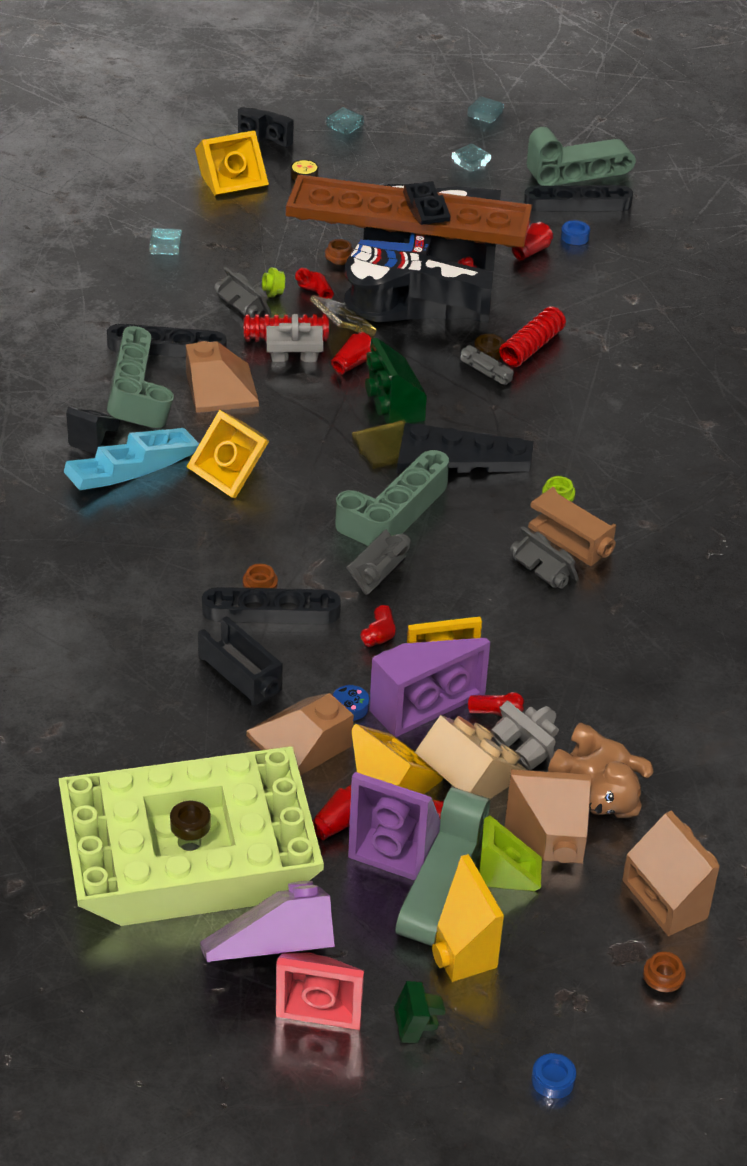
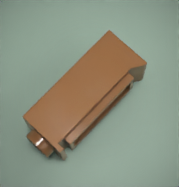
[528,487,616,566]

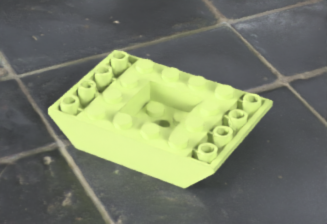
[58,746,324,926]

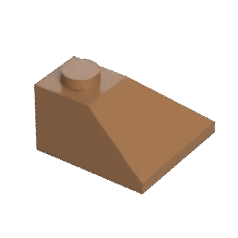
[186,341,259,413]
[246,693,354,776]
[505,769,591,864]

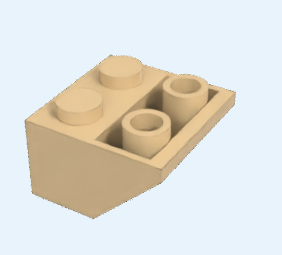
[414,715,527,799]

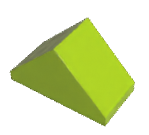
[479,815,542,891]

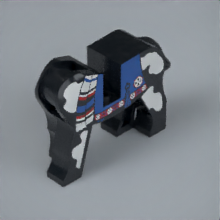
[344,184,501,322]

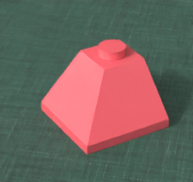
[276,952,364,1030]

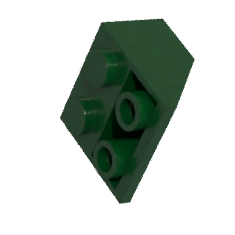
[365,338,427,427]

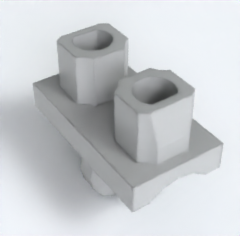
[266,314,323,362]
[491,700,559,770]

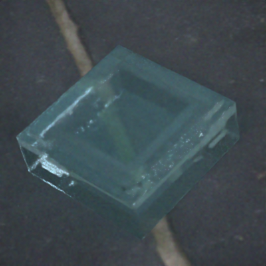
[467,96,504,123]
[326,107,364,135]
[452,143,491,172]
[149,228,182,255]

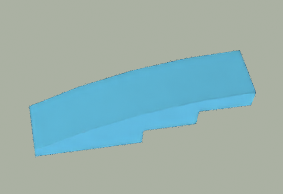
[64,428,199,490]

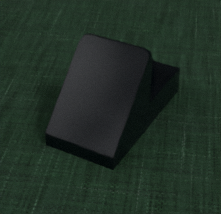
[66,407,120,455]

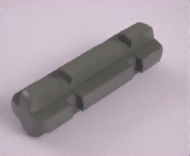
[460,345,514,385]

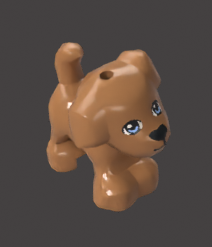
[548,723,654,818]

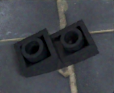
[238,107,294,148]
[403,181,451,225]

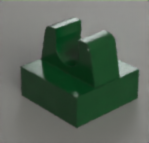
[394,981,446,1043]

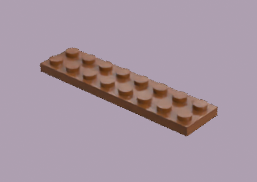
[286,174,532,247]

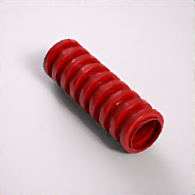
[499,306,566,367]
[244,314,329,342]

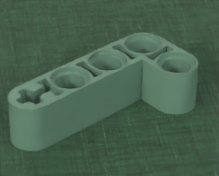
[527,127,636,186]
[107,326,174,428]
[335,450,449,546]
[395,787,491,946]

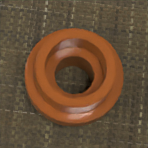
[325,239,354,265]
[243,564,278,588]
[643,952,686,992]

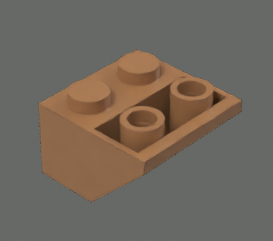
[622,810,720,936]

